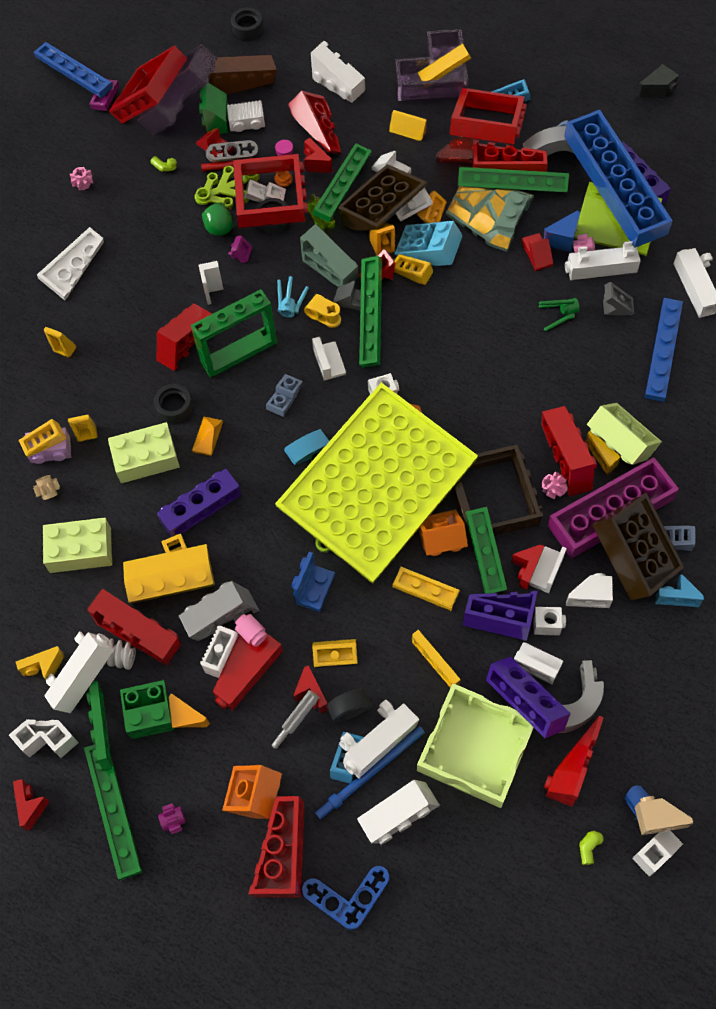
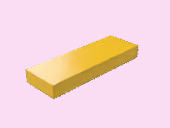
[418,44,471,87]
[393,567,460,611]
[412,630,461,688]

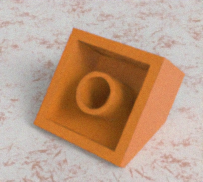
[418,510,468,556]
[222,765,282,819]

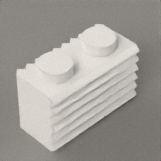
[227,100,265,132]
[200,626,238,678]

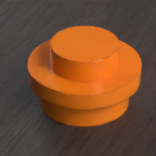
[274,171,292,187]

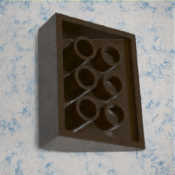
[337,164,428,231]
[592,493,684,600]

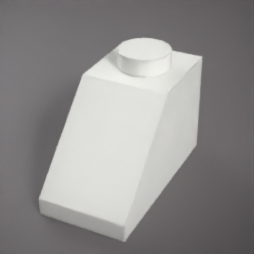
[566,573,613,608]

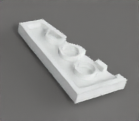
[37,227,104,300]

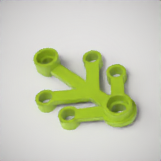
[195,166,260,210]

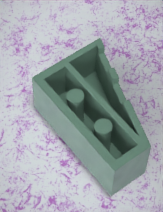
[300,224,358,287]

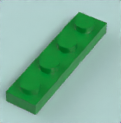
[465,507,507,594]
[86,681,112,771]

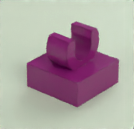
[228,236,252,263]

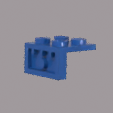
[292,552,335,612]

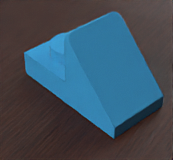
[655,575,704,607]

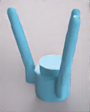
[277,276,309,318]

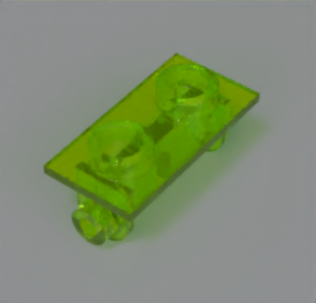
[307,193,335,231]

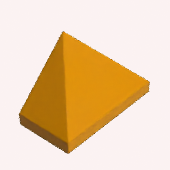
[417,190,446,223]
[192,417,223,456]
[169,693,210,727]

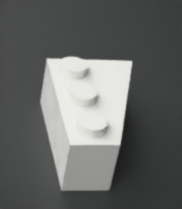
[311,41,365,103]
[357,780,440,845]

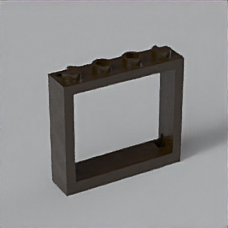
[452,444,543,542]

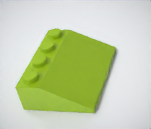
[575,182,662,256]

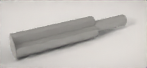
[272,690,319,749]

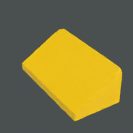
[390,110,427,141]
[312,639,358,667]

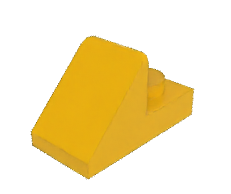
[16,646,64,679]

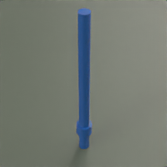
[315,726,425,820]

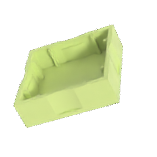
[417,683,534,808]

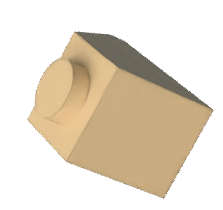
[635,796,693,835]

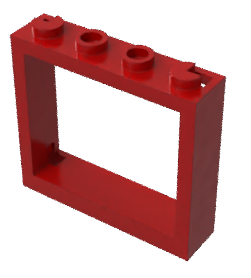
[109,45,187,123]
[450,88,527,144]
[233,154,308,228]

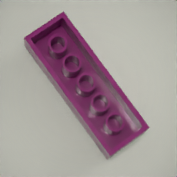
[548,458,679,559]

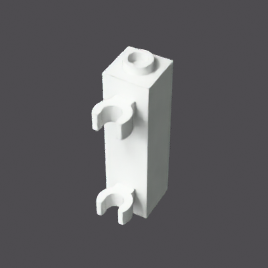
[565,241,640,280]
[674,248,716,318]
[45,631,114,713]
[339,700,419,779]

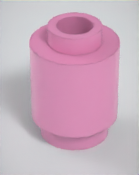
[235,614,267,647]

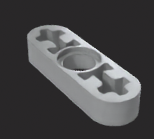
[206,140,258,162]

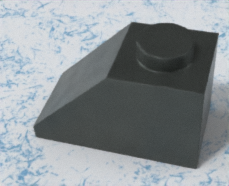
[637,64,679,97]

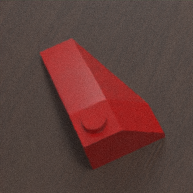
[288,91,341,154]
[544,716,604,807]

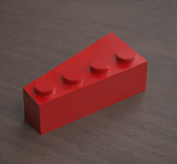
[472,139,548,172]
[542,406,597,496]
[87,589,181,666]
[248,796,304,898]

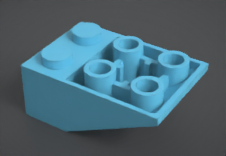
[395,221,462,266]

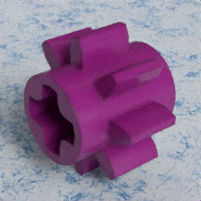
[158,803,186,834]

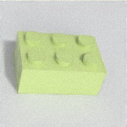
[587,403,662,465]
[108,422,180,483]
[43,518,112,573]

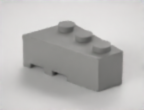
[179,581,259,641]

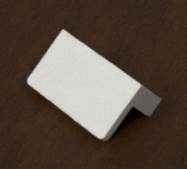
[199,261,223,305]
[312,337,346,381]
[529,547,567,593]
[514,643,563,684]

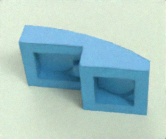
[284,429,329,465]

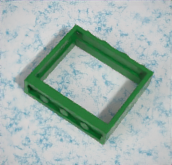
[191,289,277,378]

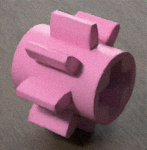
[70,167,93,190]
[573,234,595,253]
[542,472,567,499]

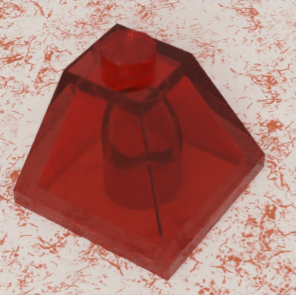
[436,136,473,163]

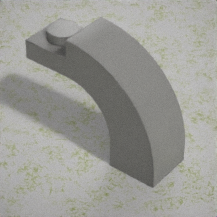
[523,126,575,156]
[559,660,604,733]

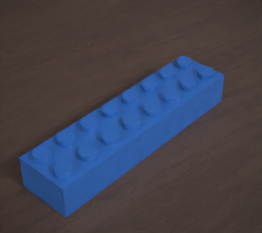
[564,110,672,248]

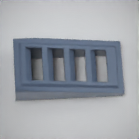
[664,526,695,551]

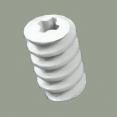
[104,638,136,670]

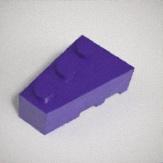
[463,591,537,640]

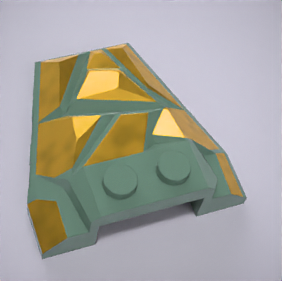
[446,186,534,252]

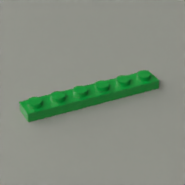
[313,143,371,222]
[458,167,569,192]
[359,256,382,368]
[84,744,143,881]

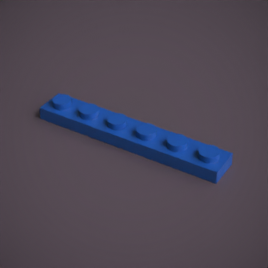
[34,42,113,98]
[644,298,683,402]

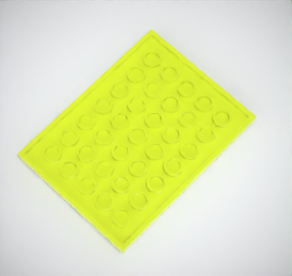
[275,382,478,583]

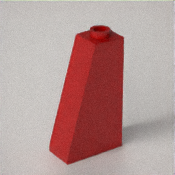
[213,632,283,711]

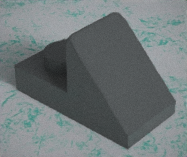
[333,281,361,310]
[603,282,634,315]

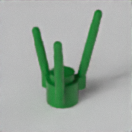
[539,298,579,331]

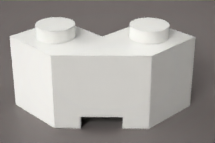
[9,720,78,758]

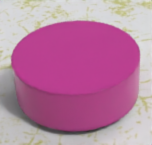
[275,140,293,156]

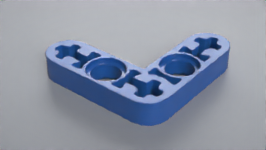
[302,866,389,930]

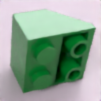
[199,82,228,134]
[120,680,175,739]

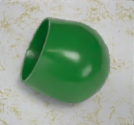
[202,202,234,236]

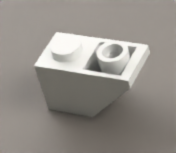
[632,831,683,876]

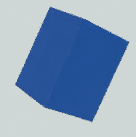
[544,210,580,252]

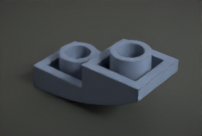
[266,374,303,417]

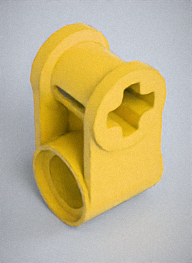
[304,294,341,328]

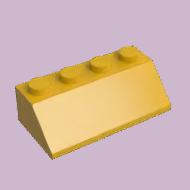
[123,544,215,604]

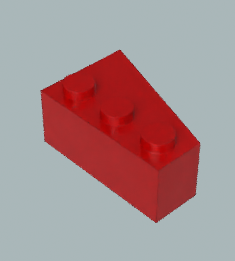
[156,304,212,371]

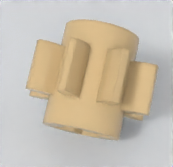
[33,475,60,500]

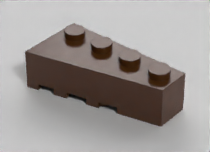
[201,55,277,95]

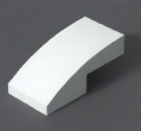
[245,179,286,202]

